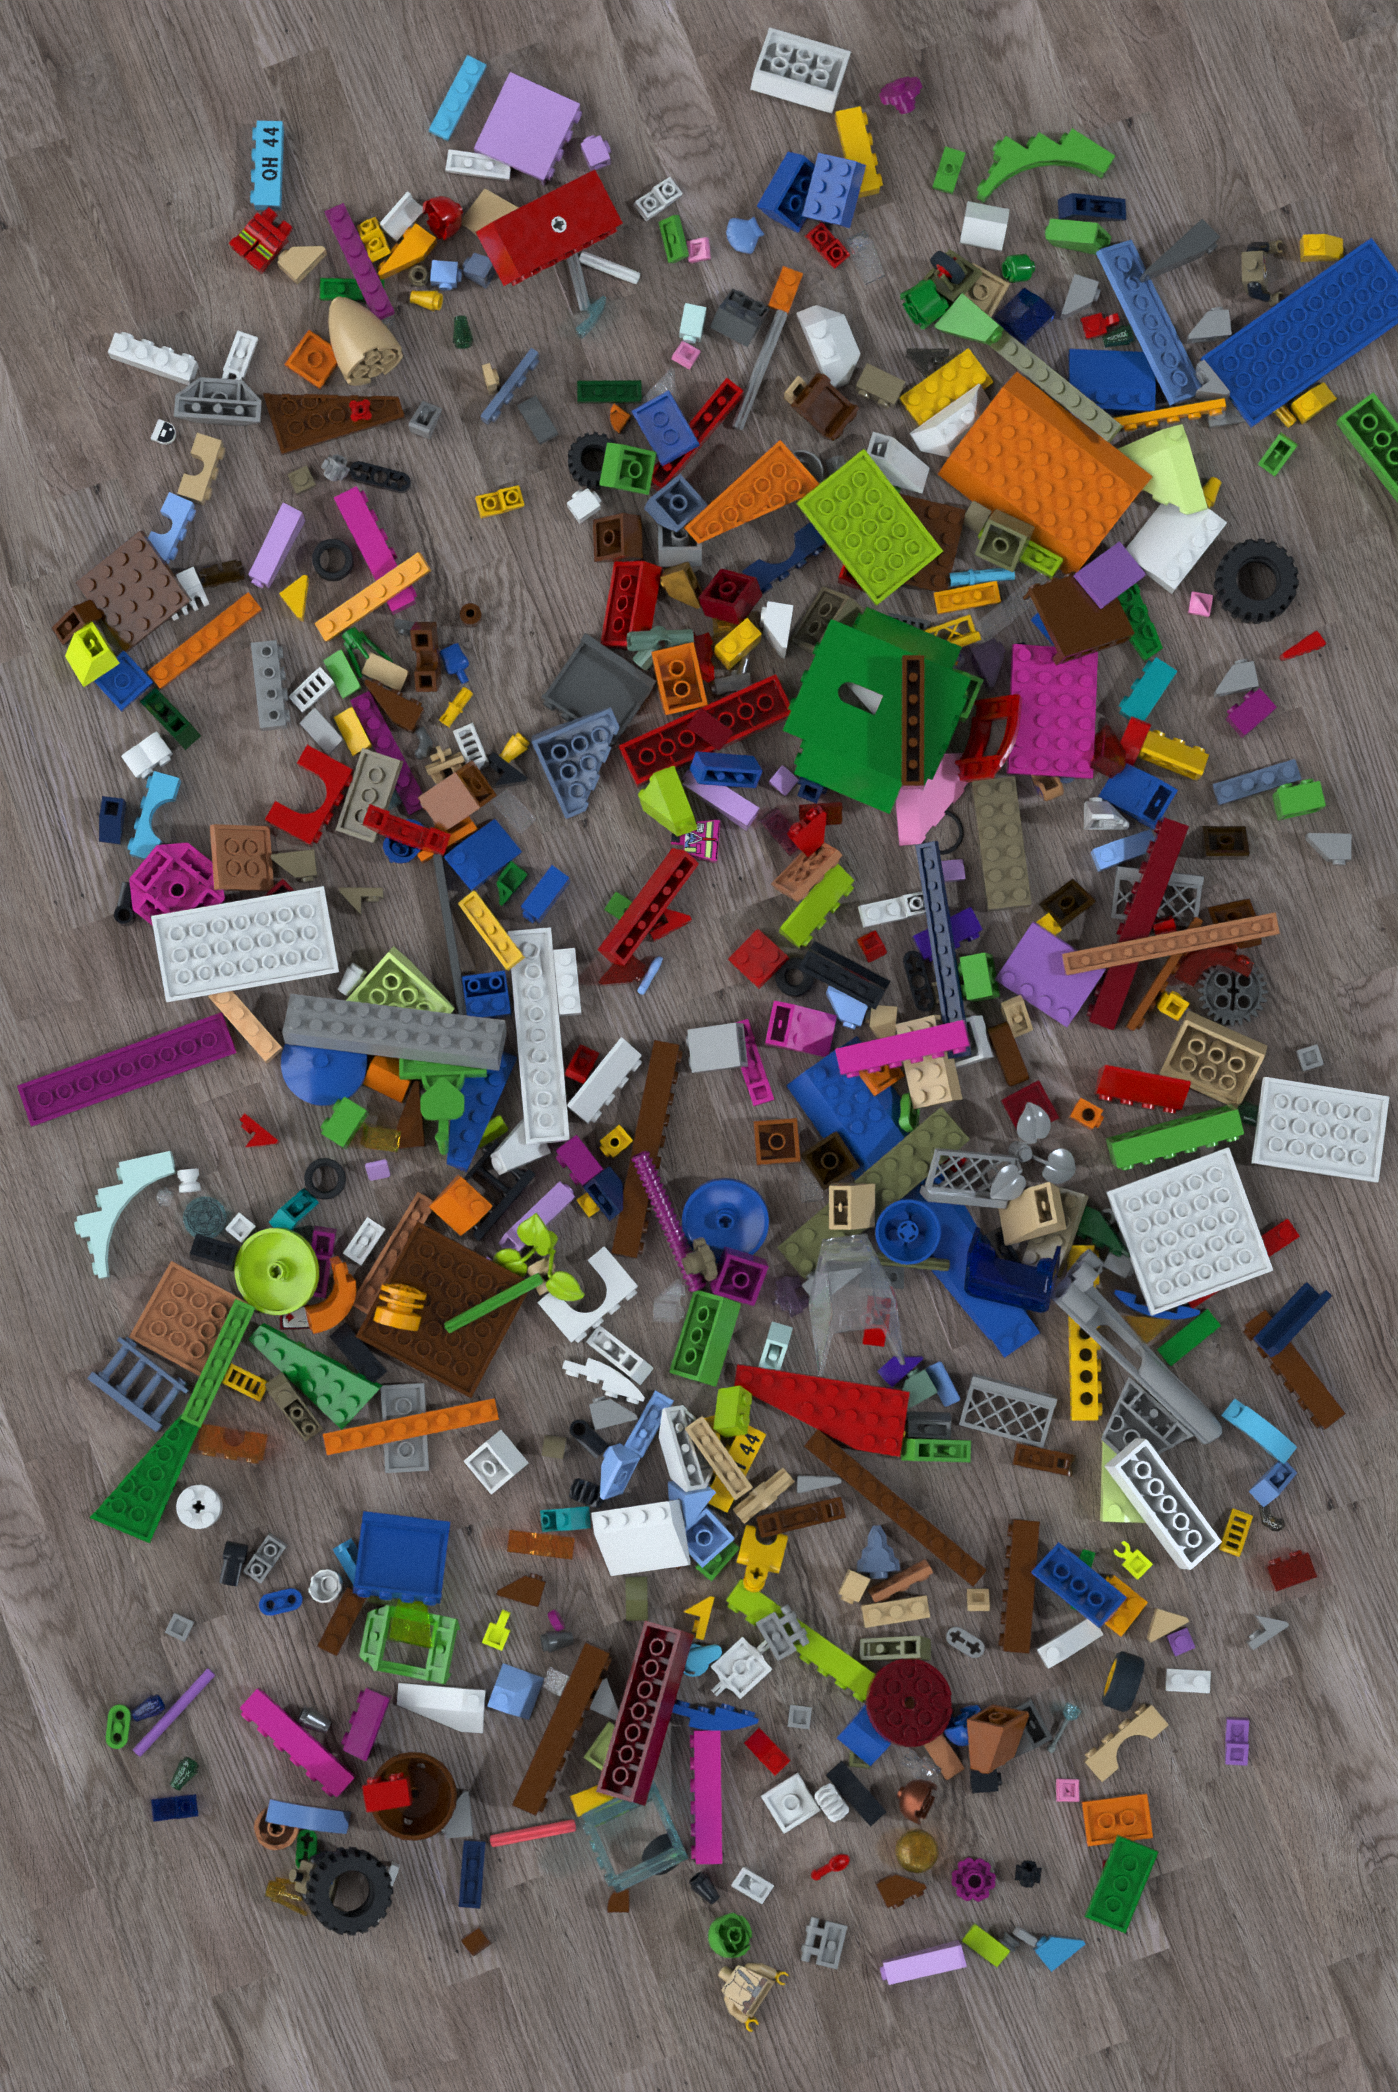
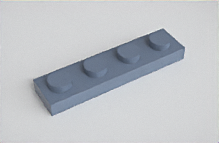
[481,348,539,425]
[1212,759,1301,806]

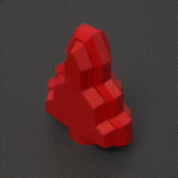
[693,632,714,683]

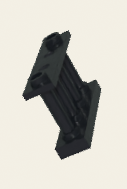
[798,940,891,1010]
[463,1141,536,1241]

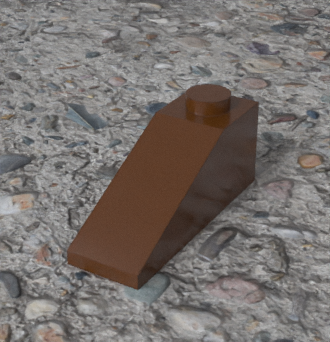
[393,1081,426,1150]

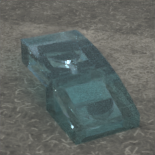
[575,295,607,339]

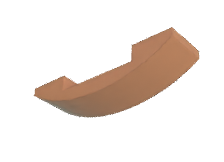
[904,1698,965,1781]

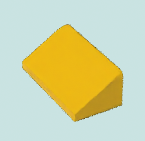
[334,707,372,756]

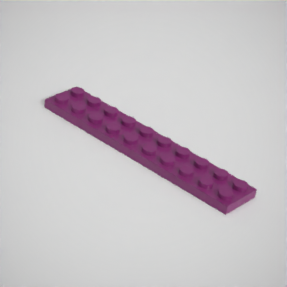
[17,1012,237,1127]

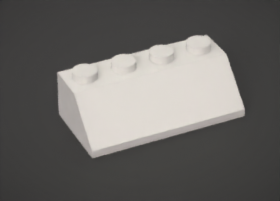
[567,1037,642,1124]

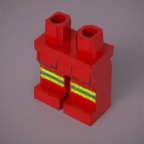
[228,207,293,274]

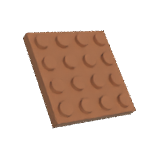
[129,1261,248,1376]

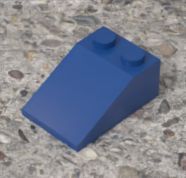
[444,819,522,892]

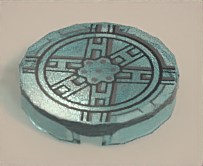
[183,1197,227,1238]

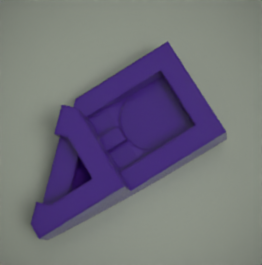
[877,1354,924,1388]

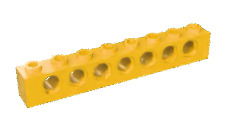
[1067,1245,1102,1421]

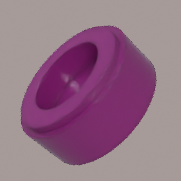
[548,1609,565,1632]

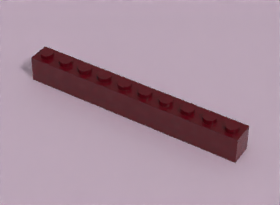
[1086,817,1189,1031]

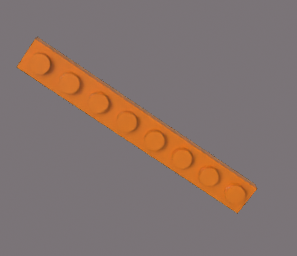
[323,1398,499,1455]

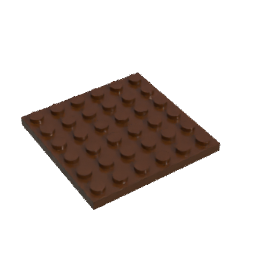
[356,1221,528,1398]

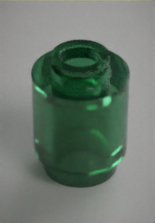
[1237,1101,1259,1127]

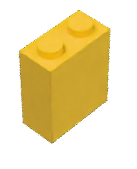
[714,618,762,671]

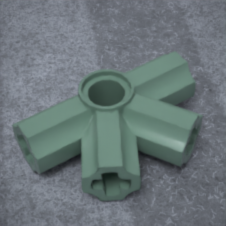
[626,626,694,670]

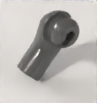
[415,727,433,760]

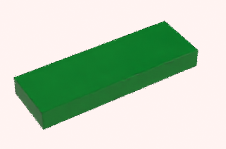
[320,278,385,302]
[1156,1309,1221,1367]

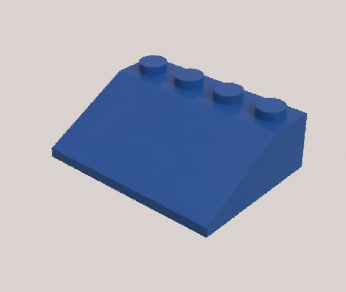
[1067,349,1156,415]

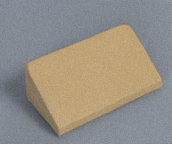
[362,652,410,692]

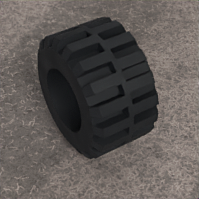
[568,432,615,490]

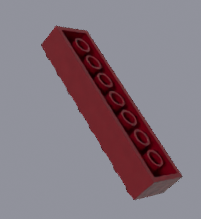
[596,1621,694,1806]

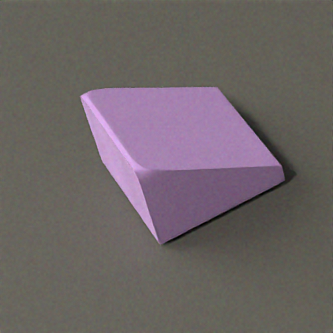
[769,765,799,797]
[941,859,966,883]
[365,1159,390,1181]

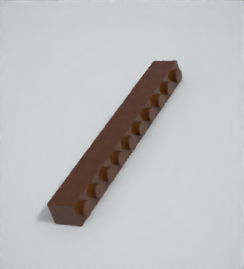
[611,1040,683,1259]
[803,1429,987,1587]

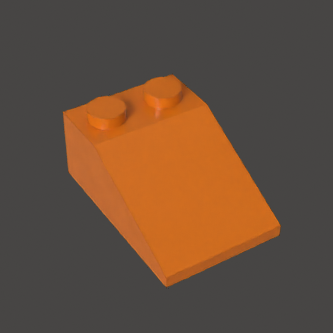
[651,642,708,715]

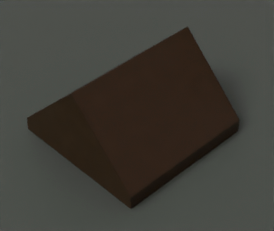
[1202,826,1250,860]
[1039,878,1096,929]
[800,1131,860,1191]

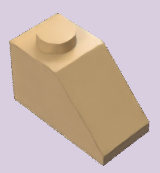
[278,246,327,285]
[865,1005,897,1039]
[838,1569,870,1604]

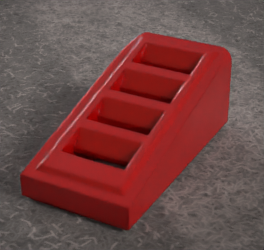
[1279,631,1326,661]

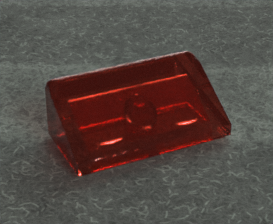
[798,802,842,825]

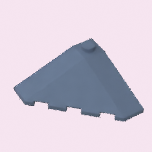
[531,707,620,819]

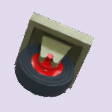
[922,249,982,304]

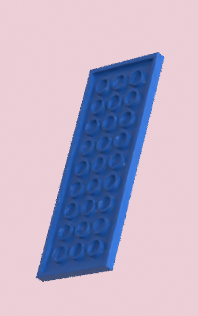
[1200,238,1398,428]

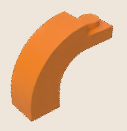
[305,1256,356,1334]

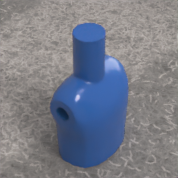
[439,643,469,685]

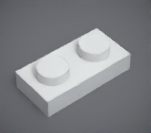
[343,1217,386,1266]
[1165,1668,1211,1693]

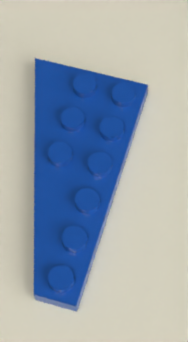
[447,1051,517,1172]

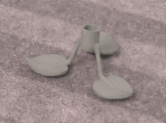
[990,1102,1076,1200]

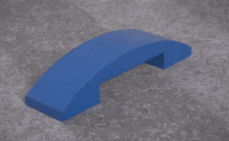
[1112,1289,1200,1320]

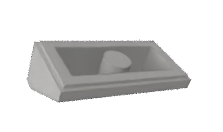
[300,708,344,755]

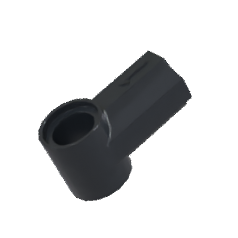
[114,882,135,926]
[569,1419,609,1459]
[219,1540,249,1587]

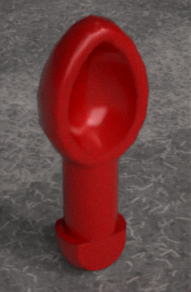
[811,1854,850,1881]

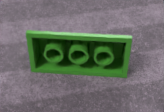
[669,1290,742,1387]

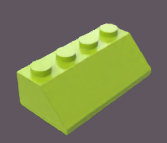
[779,864,854,949]

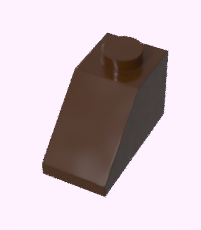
[52,599,102,645]
[496,1572,546,1607]

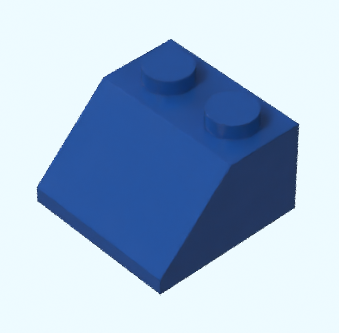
[837,1704,891,1766]

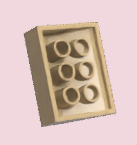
[1159,1010,1267,1109]

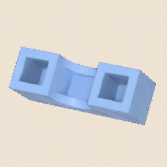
[148,492,196,564]

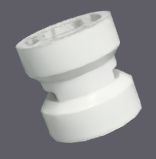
[177,1169,201,1193]

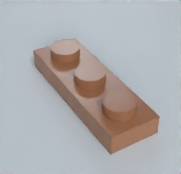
[867,1559,933,1603]

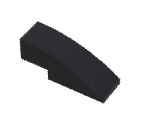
[826,1760,887,1827]

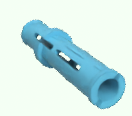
[949,568,1015,587]

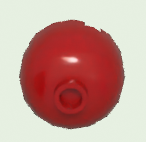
[423,196,463,240]

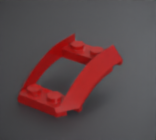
[955,694,1022,782]

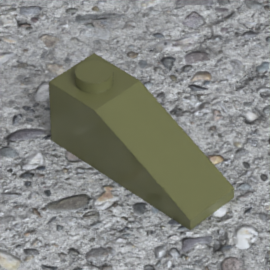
[860,1636,931,1662]

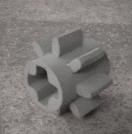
[321,454,350,481]

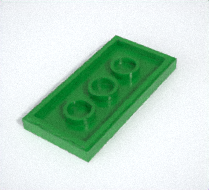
[1084,1834,1159,1934]

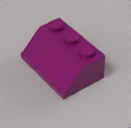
[341,1687,392,1761]

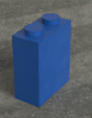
[521,865,570,924]

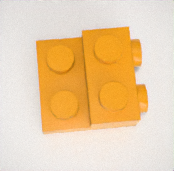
[1105,1575,1148,1637]

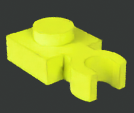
[1113,1541,1153,1580]

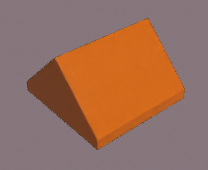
[363,1055,414,1103]

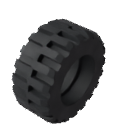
[1214,538,1299,624]
[305,1847,393,1936]

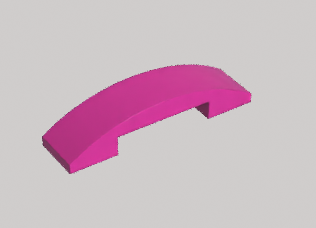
[735,1019,774,1107]

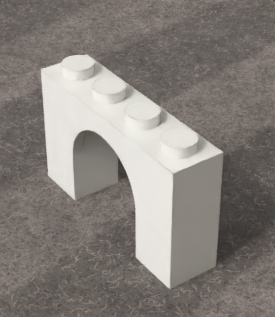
[537,1246,638,1343]

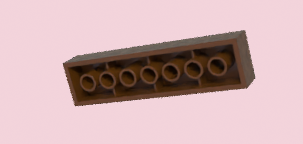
[512,1641,612,1816]

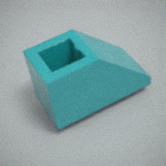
[540,1506,591,1532]

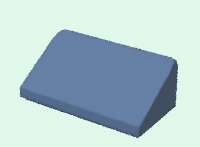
[926,1361,960,1407]

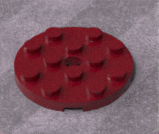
[866,1659,952,1748]

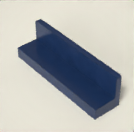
[1254,1282,1332,1357]

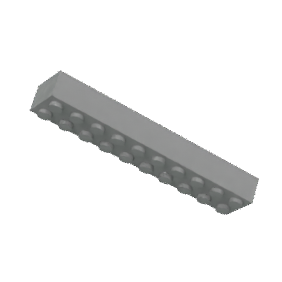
[282,994,507,1071]

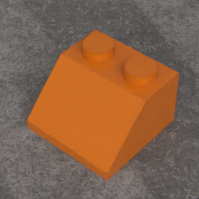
[429,1175,492,1236]

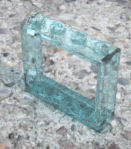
[582,1780,689,1893]

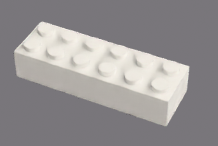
[1105,1438,1222,1570]

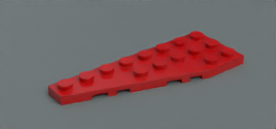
[734,1364,910,1457]

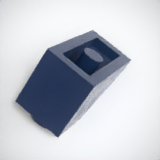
[583,1166,623,1221]

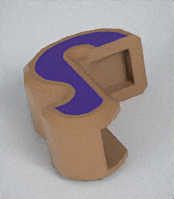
[1029,775,1064,801]

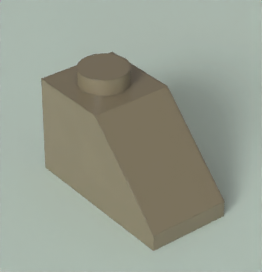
[271,849,318,883]

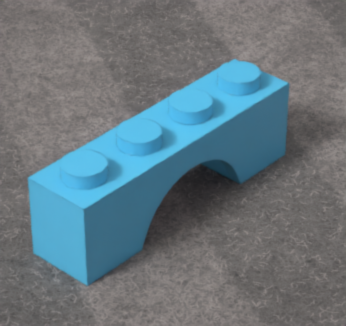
[128,771,181,860]

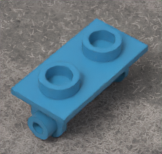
[333,1538,358,1586]

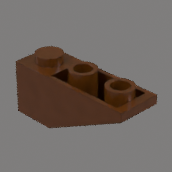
[364,678,425,734]

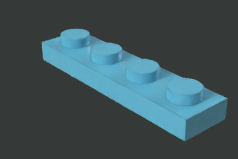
[429,55,487,141]

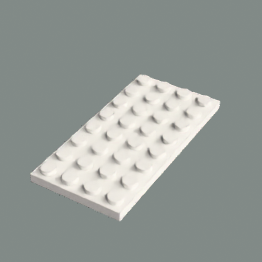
[151,886,339,1002]

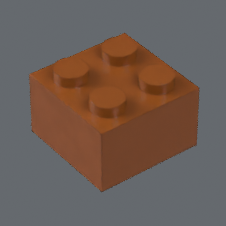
[753,1118,800,1166]

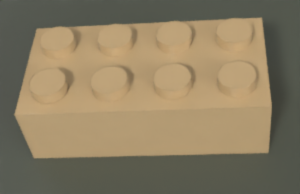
[895,1015,962,1109]

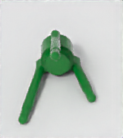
[342,627,393,678]

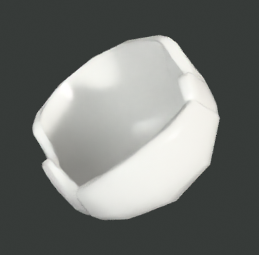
[308,1569,343,1603]

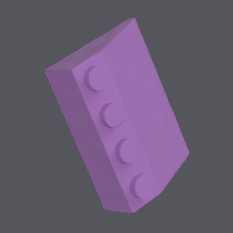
[994,921,1106,1027]

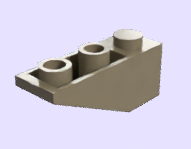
[265,1372,323,1442]

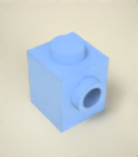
[430,260,462,291]

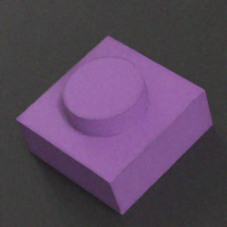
[1166,1627,1195,1656]

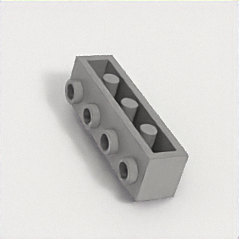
[251,640,291,731]

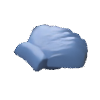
[726,217,765,254]

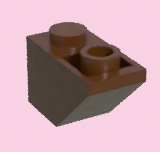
[875,1872,927,1909]

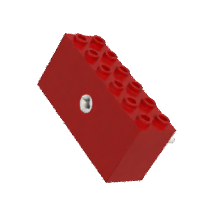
[476,169,623,286]

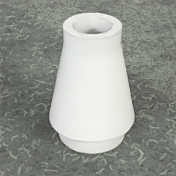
[338,963,367,996]

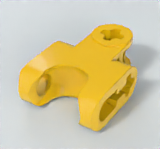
[736,1525,788,1593]

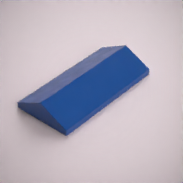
[1031,1542,1127,1629]

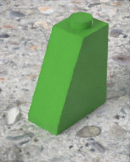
[1045,219,1111,255]
[934,293,1004,346]

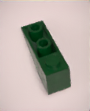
[1076,1206,1130,1258]

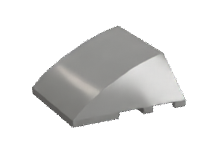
[1101,1376,1194,1455]

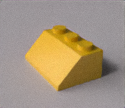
[1137,730,1209,781]

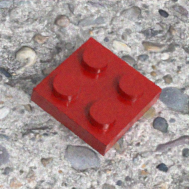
[728,929,789,989]

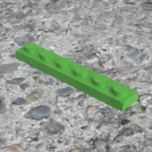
[180,1299,255,1428]

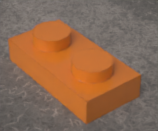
[768,266,803,315]

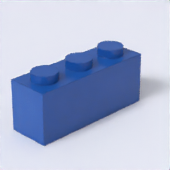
[690,751,763,788]

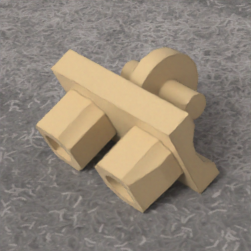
[425,745,465,784]

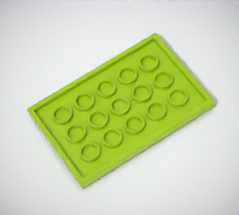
[796,449,943,605]

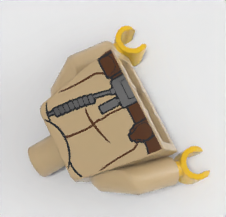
[718,1963,789,2032]

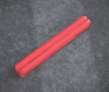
[490,1819,576,1847]

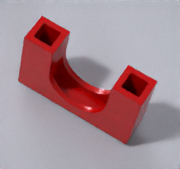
[265,744,354,847]

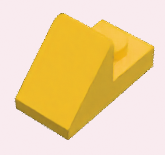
[683,1596,714,1640]

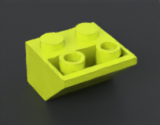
[65,622,120,687]

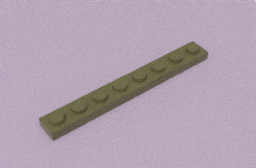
[990,330,1123,443]

